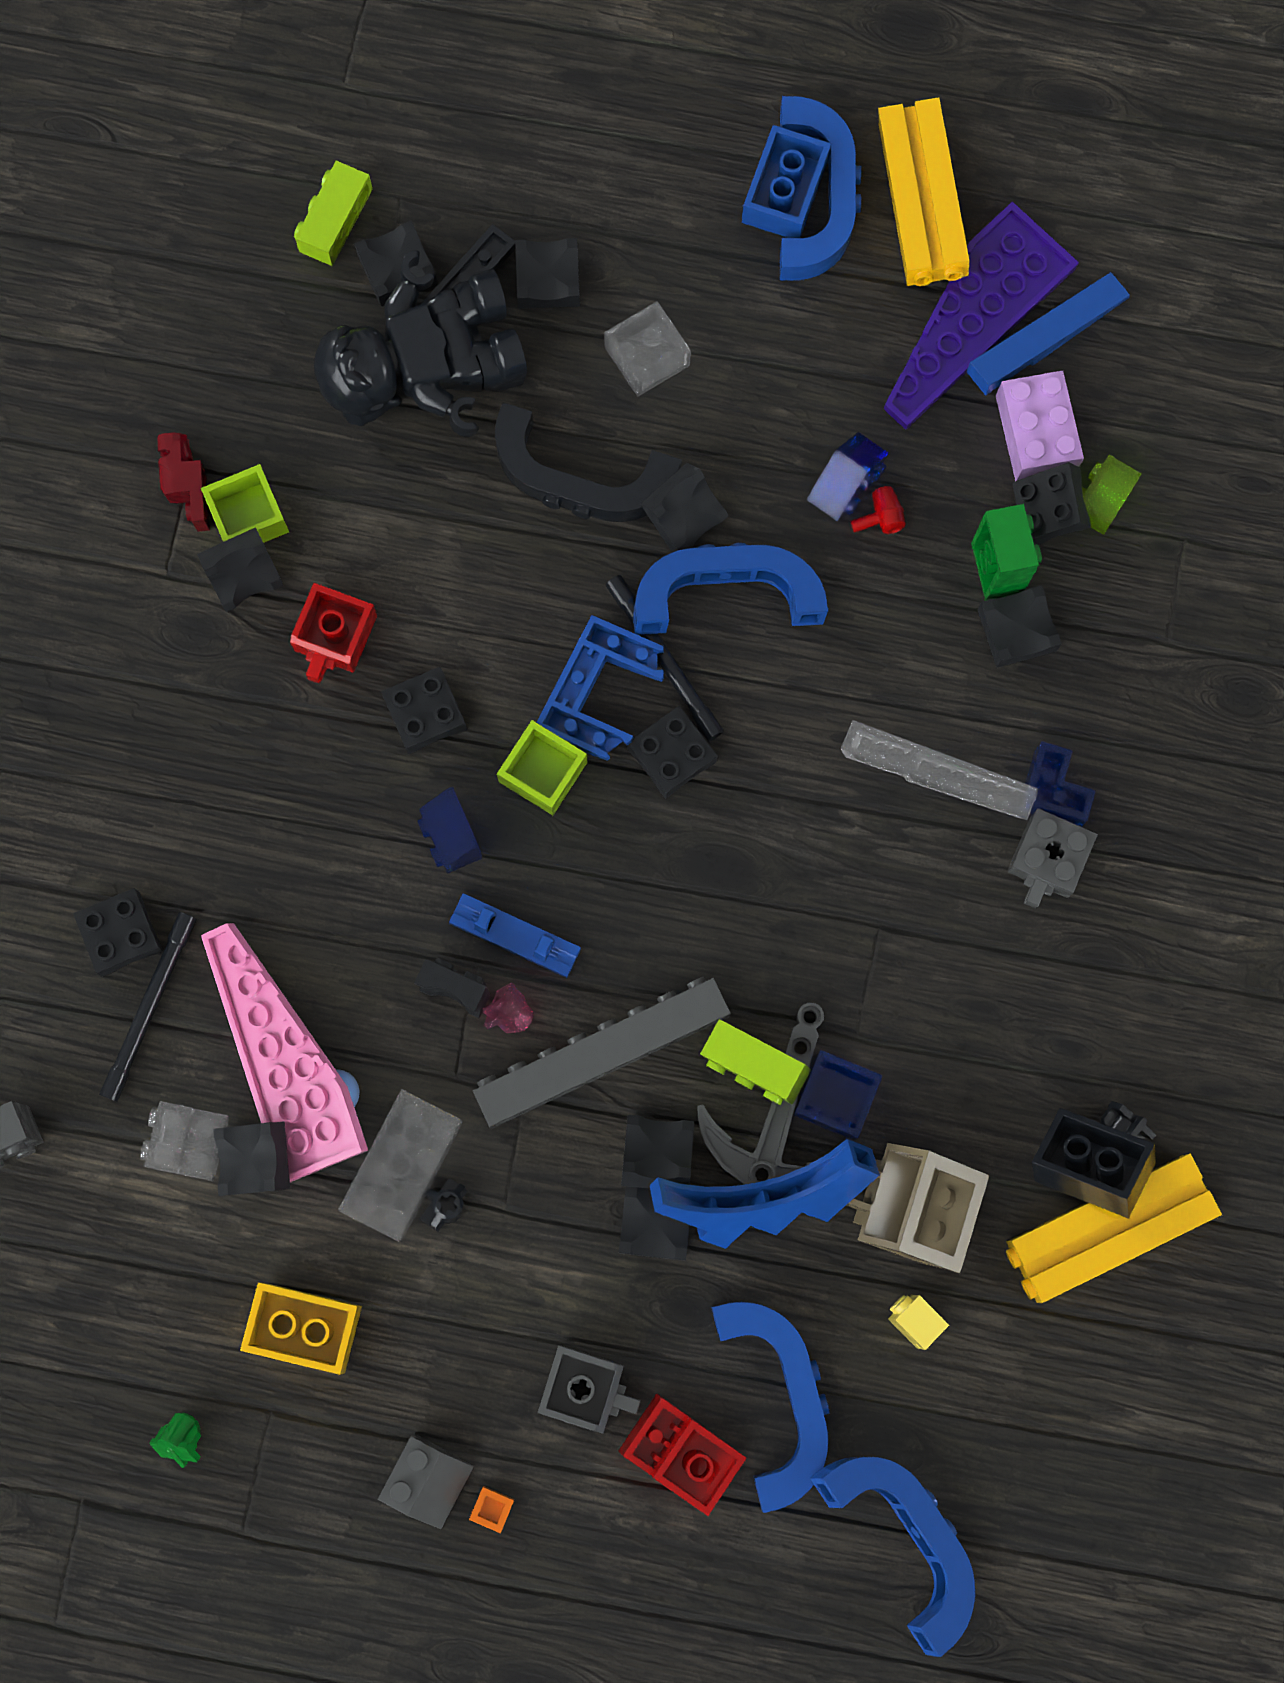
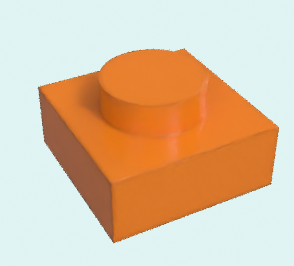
[469,1486,515,1534]

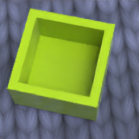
[201,464,289,543]
[497,720,588,815]

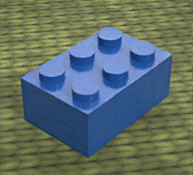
[741,125,831,238]

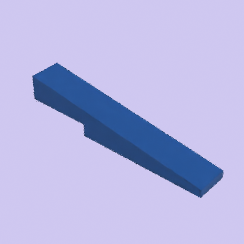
[967,272,1130,396]

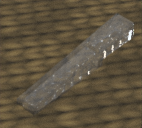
[840,720,1039,820]

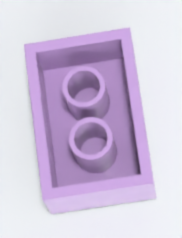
[996,371,1084,481]

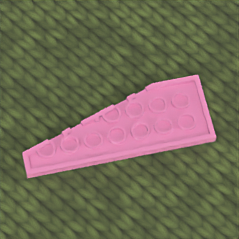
[201,923,368,1182]

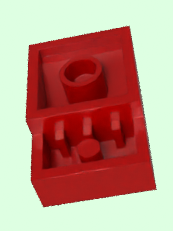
[618,1394,746,1516]

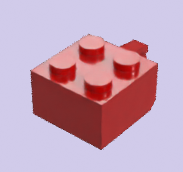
[290,583,377,684]

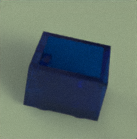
[793,1050,883,1140]

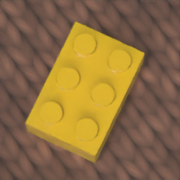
[240,1282,362,1375]

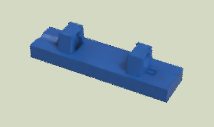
[449,893,581,978]

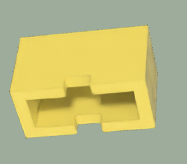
[888,1295,949,1350]

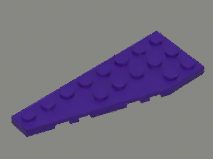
[884,202,1079,430]

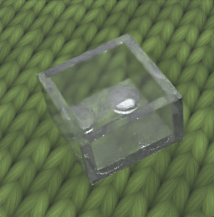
[604,301,691,397]

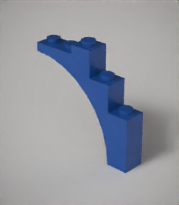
[650,1139,880,1249]

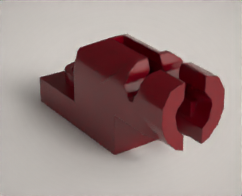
[157,433,210,532]

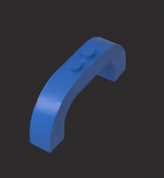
[780,96,861,281]
[633,543,828,635]
[711,1302,830,1513]
[810,1457,975,1657]

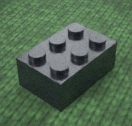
[1032,1108,1156,1219]

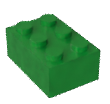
[971,504,1042,600]

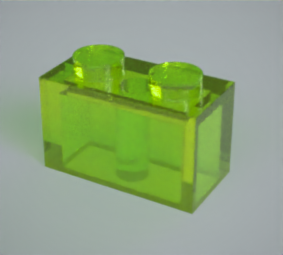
[1082,455,1141,535]

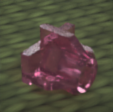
[482,983,534,1034]

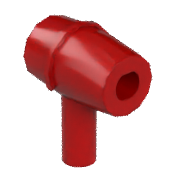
[850,486,906,534]

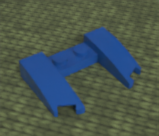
[536,615,664,761]

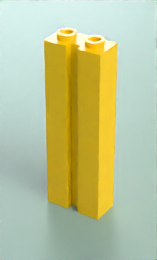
[878,97,969,286]
[1006,1153,1222,1303]

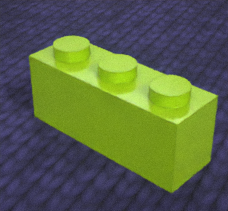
[294,161,373,266]
[700,1019,811,1105]

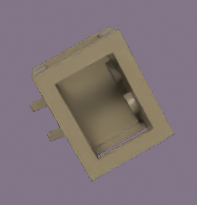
[846,1143,989,1274]

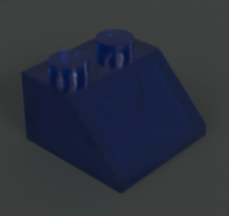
[417,787,483,874]

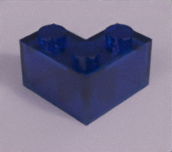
[807,432,889,521]
[1018,741,1096,827]

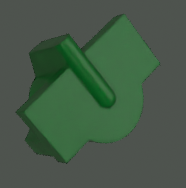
[149,1412,201,1468]

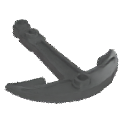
[697,1003,824,1185]

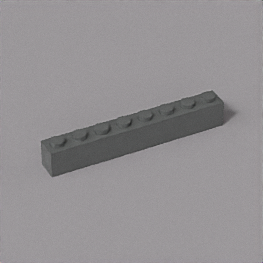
[472,977,731,1129]

